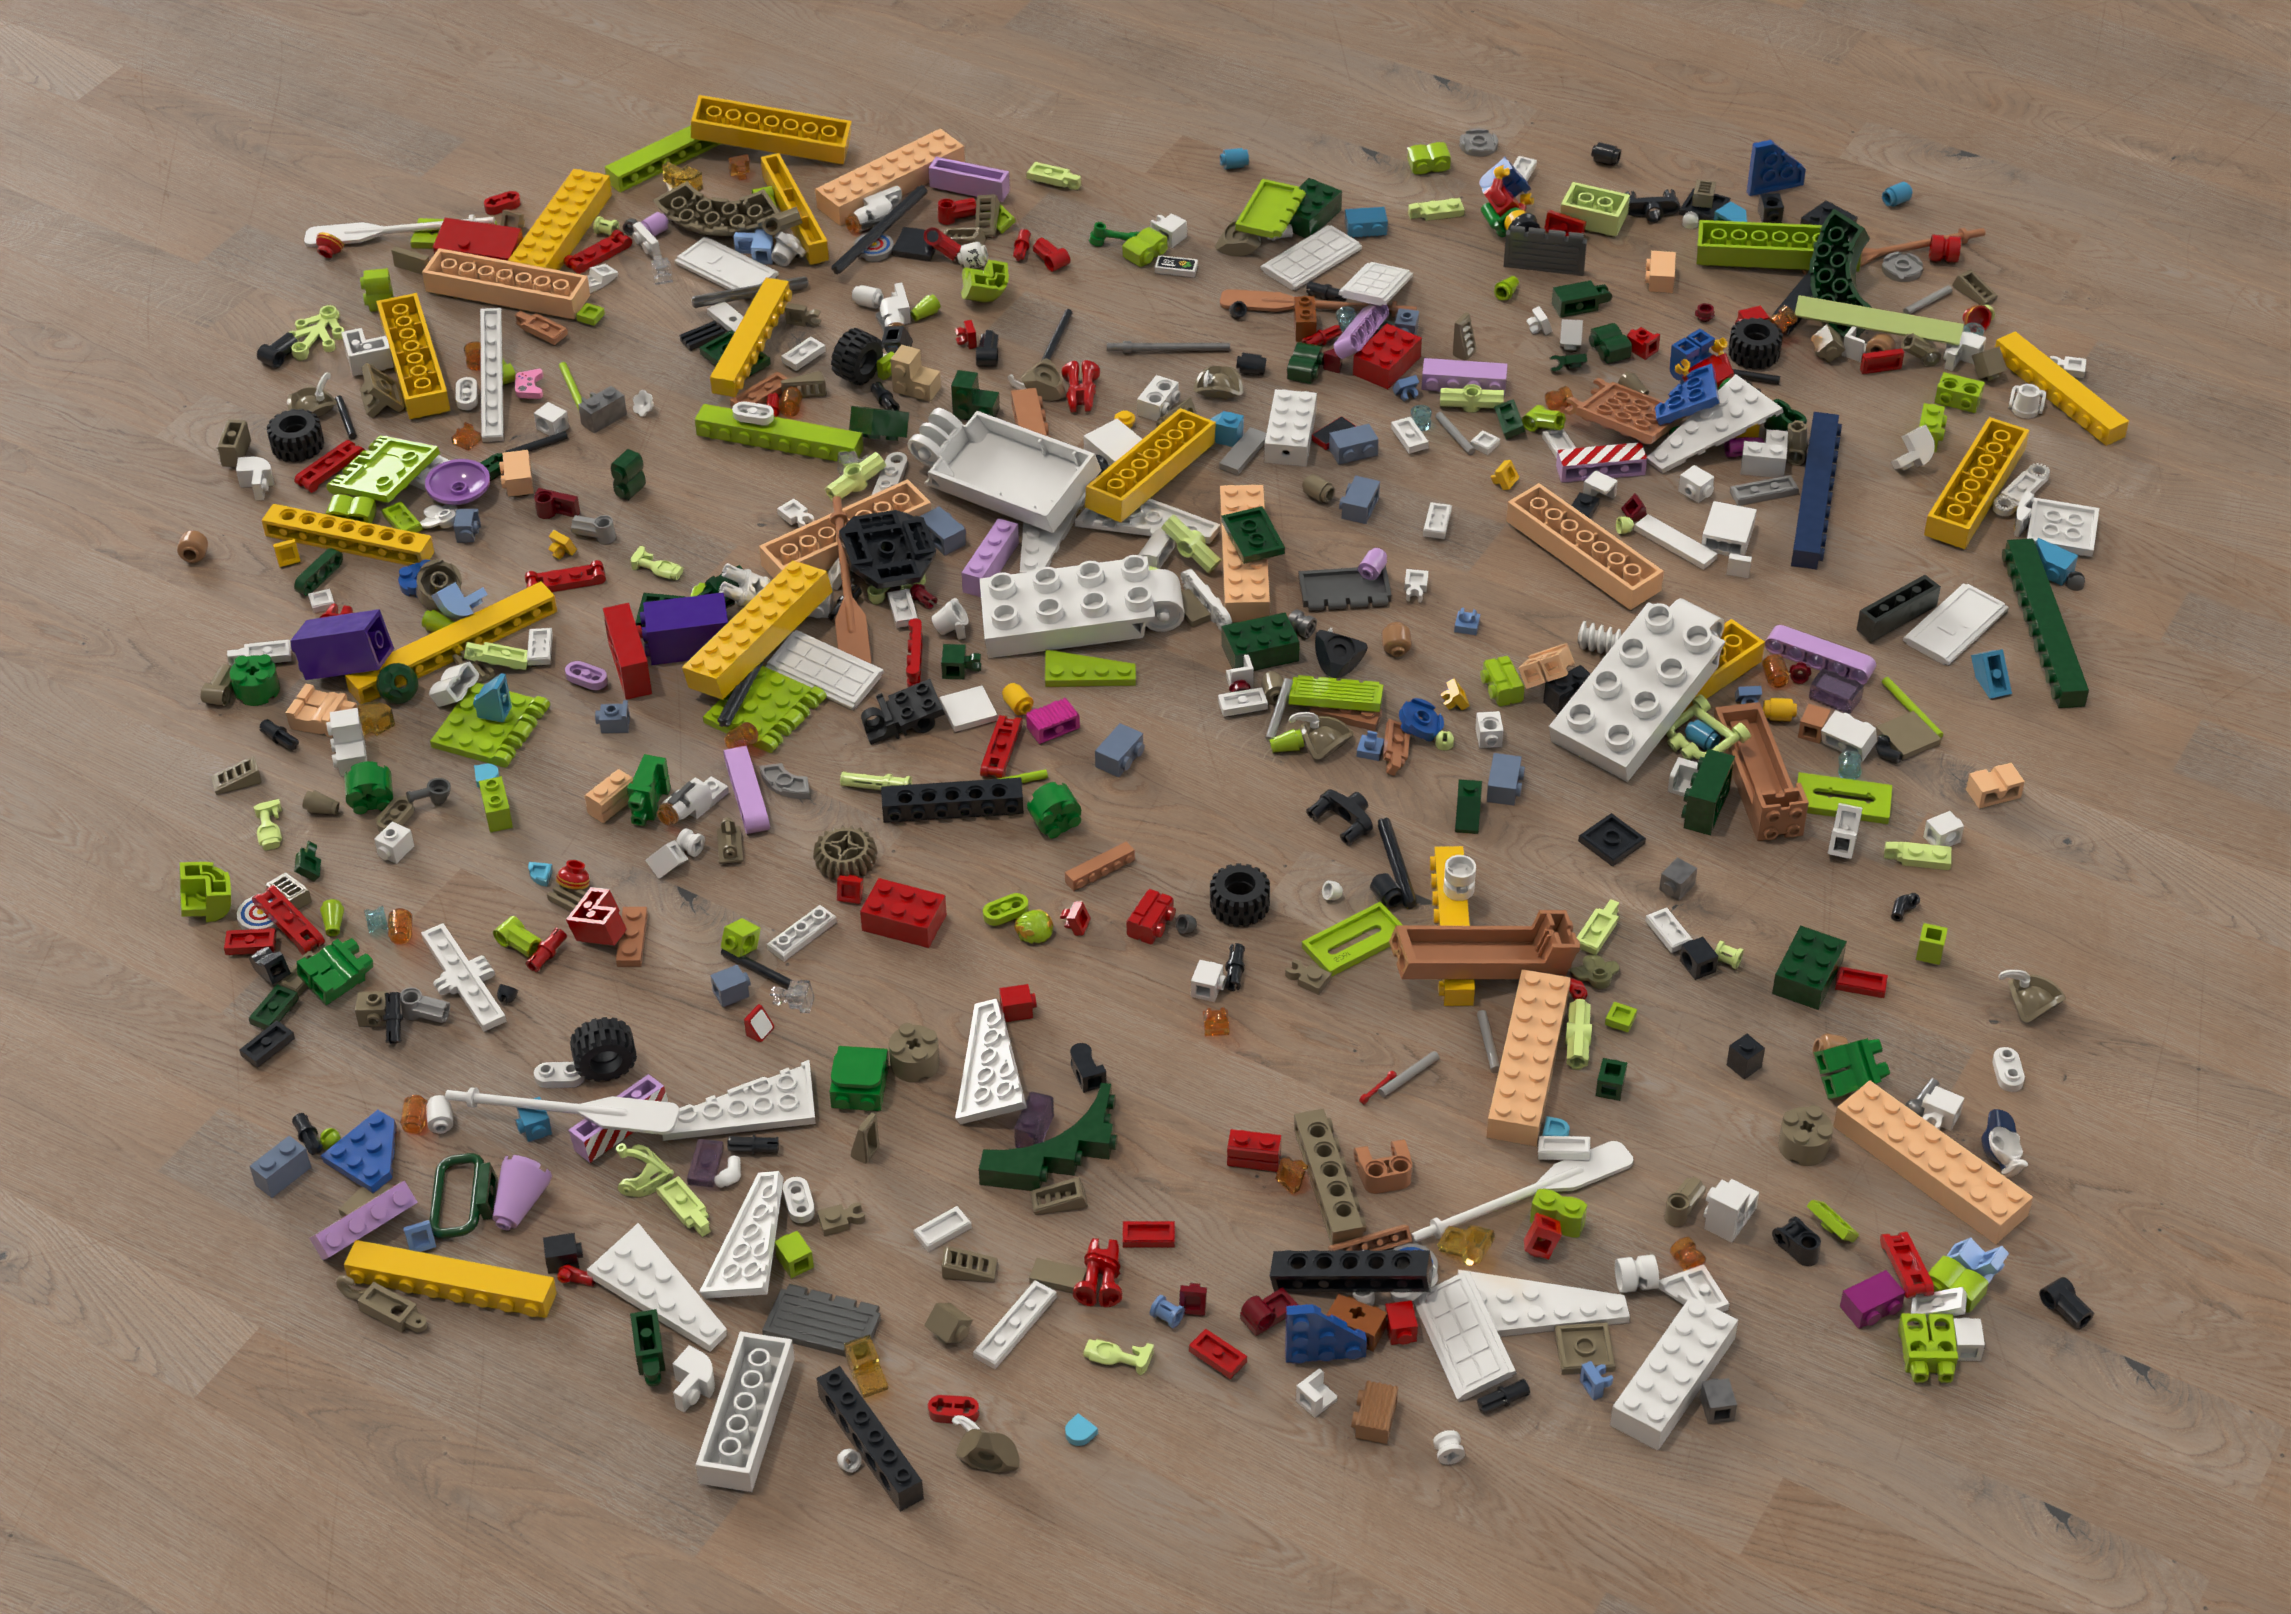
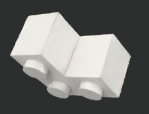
[341,328,394,376]
[1740,430,1788,478]
[326,708,367,777]
[1703,1179,1759,1243]

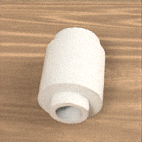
[852,285,884,309]
[426,1095,453,1134]

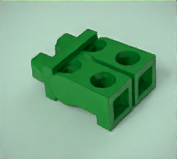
[627,754,671,826]
[297,938,373,1006]
[1813,1038,1890,1099]

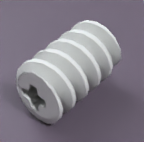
[1578,621,1621,654]

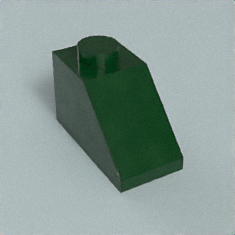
[1455,779,1482,834]

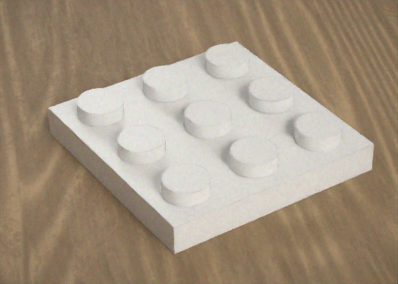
[2027,498,2099,557]

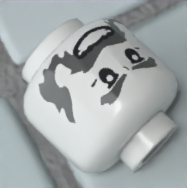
[958,242,989,269]

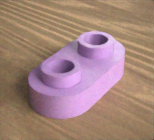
[565,661,608,690]

